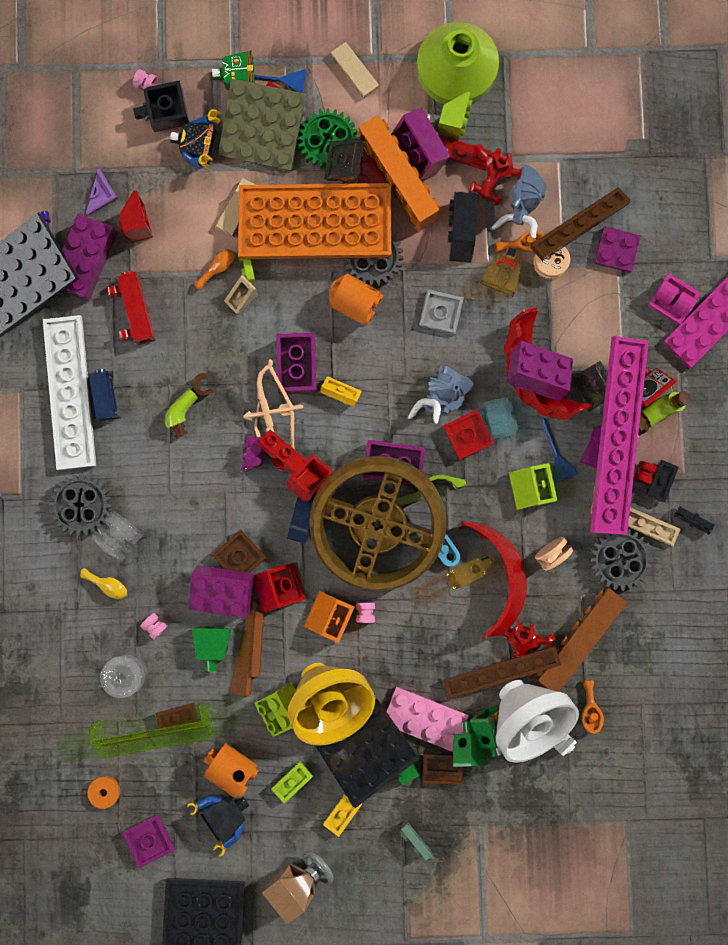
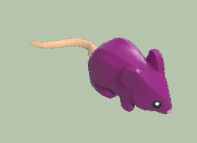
[241,402,265,472]

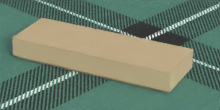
[331,42,379,98]
[216,178,256,237]
[628,508,680,547]

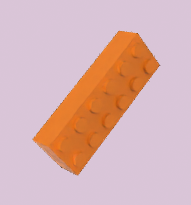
[358,115,440,233]

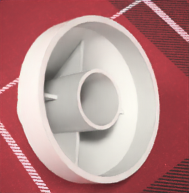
[496,680,579,763]

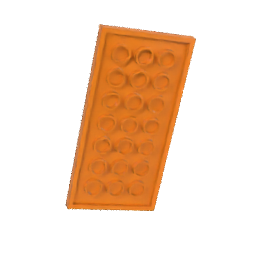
[238,183,391,259]

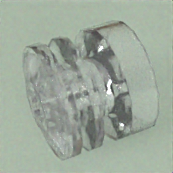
[91,510,144,561]
[100,654,148,698]

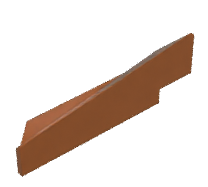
[229,600,265,697]

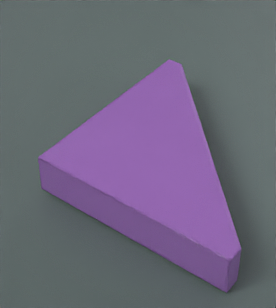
[86,168,118,217]

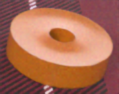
[87,776,120,809]

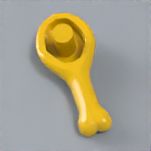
[80,568,127,600]

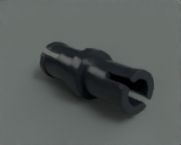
[674,506,715,535]

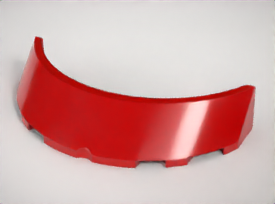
[504,307,593,420]
[458,521,527,639]

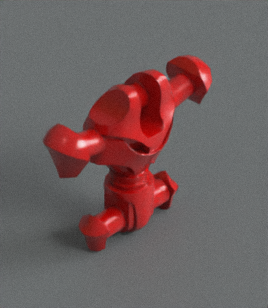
[469,144,522,206]
[493,621,556,678]

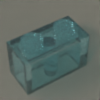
[483,397,518,441]

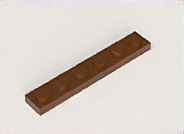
[531,187,630,261]
[443,645,561,699]

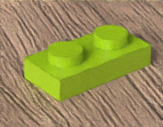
[237,251,256,284]
[271,761,313,804]

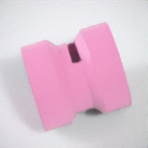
[133,69,158,89]
[356,603,375,623]
[140,613,168,640]

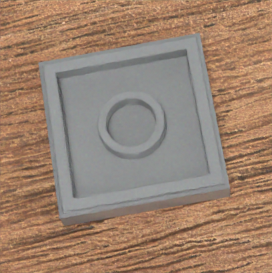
[418,289,464,335]

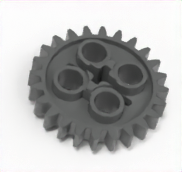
[343,235,403,287]
[49,474,113,536]
[589,529,654,591]

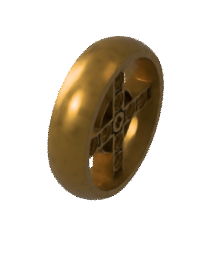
[309,456,446,591]

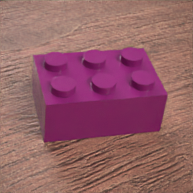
[391,108,450,181]
[276,333,317,394]
[507,341,573,401]
[363,440,425,487]
[189,565,254,618]

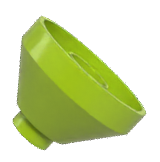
[417,22,499,104]

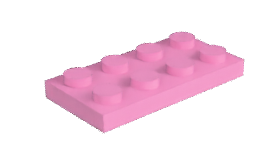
[387,686,468,752]

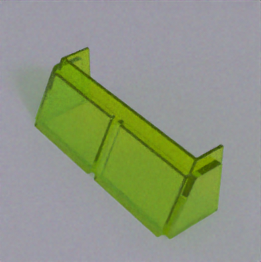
[89,701,215,758]

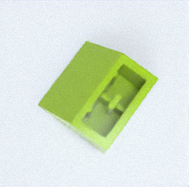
[437,92,473,141]
[509,463,557,510]
[254,682,296,737]

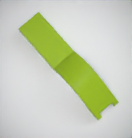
[381,475,466,510]

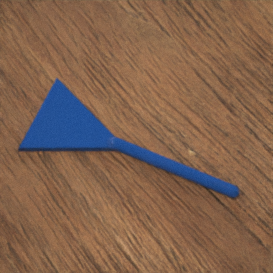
[255,68,307,93]
[542,418,579,483]

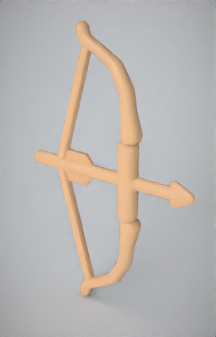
[243,359,303,449]

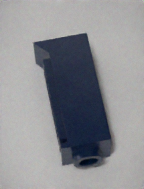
[89,369,121,422]

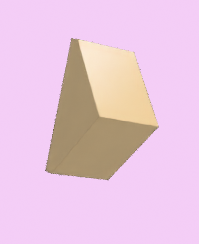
[224,275,258,314]

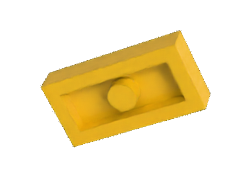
[320,376,362,407]
[323,794,362,837]

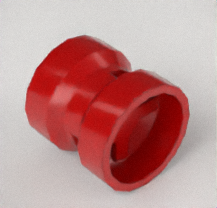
[633,461,658,486]

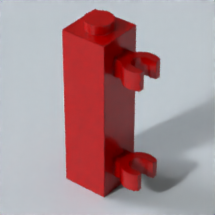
[107,271,156,345]

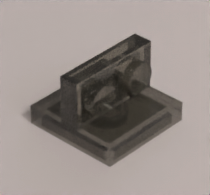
[324,138,364,184]
[571,361,607,412]

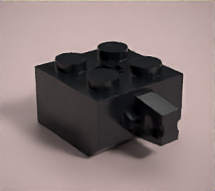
[133,80,190,132]

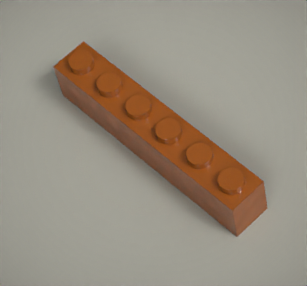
[536,588,628,692]

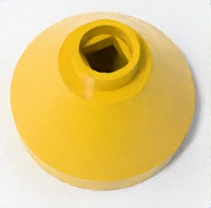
[288,663,375,745]

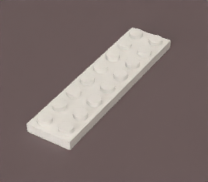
[43,315,96,470]

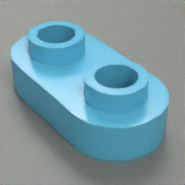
[438,534,460,567]

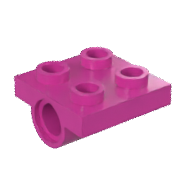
[647,273,701,326]

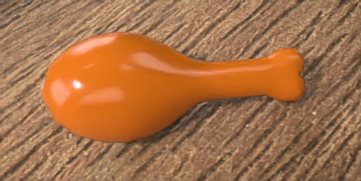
[495,231,544,252]
[194,249,235,290]
[581,680,604,734]

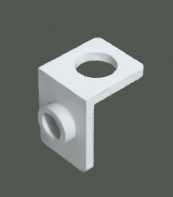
[554,735,577,756]

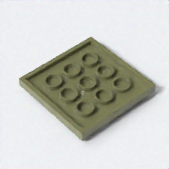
[218,78,306,171]

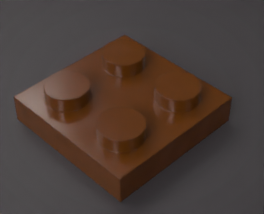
[212,529,267,573]

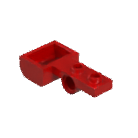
[257,430,334,501]

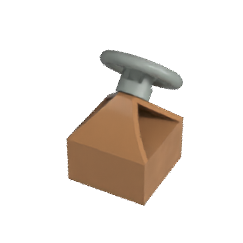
[262,851,334,925]

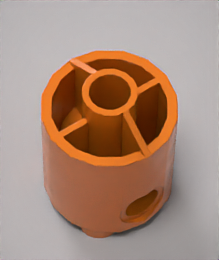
[329,273,384,325]
[203,743,259,799]

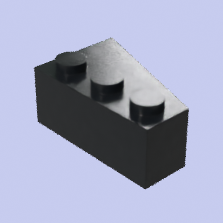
[448,192,477,263]

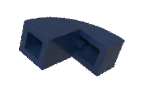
[287,494,316,544]

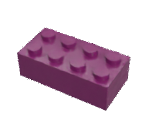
[62,213,117,302]

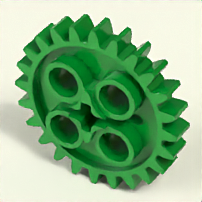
[298,108,358,170]

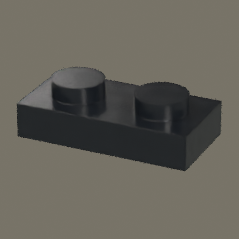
[646,460,679,503]

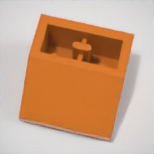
[304,591,355,643]

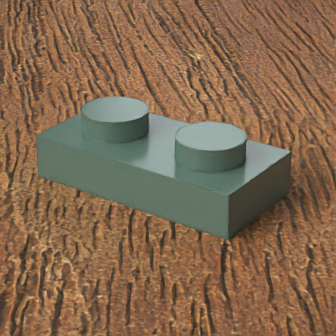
[400,820,432,860]

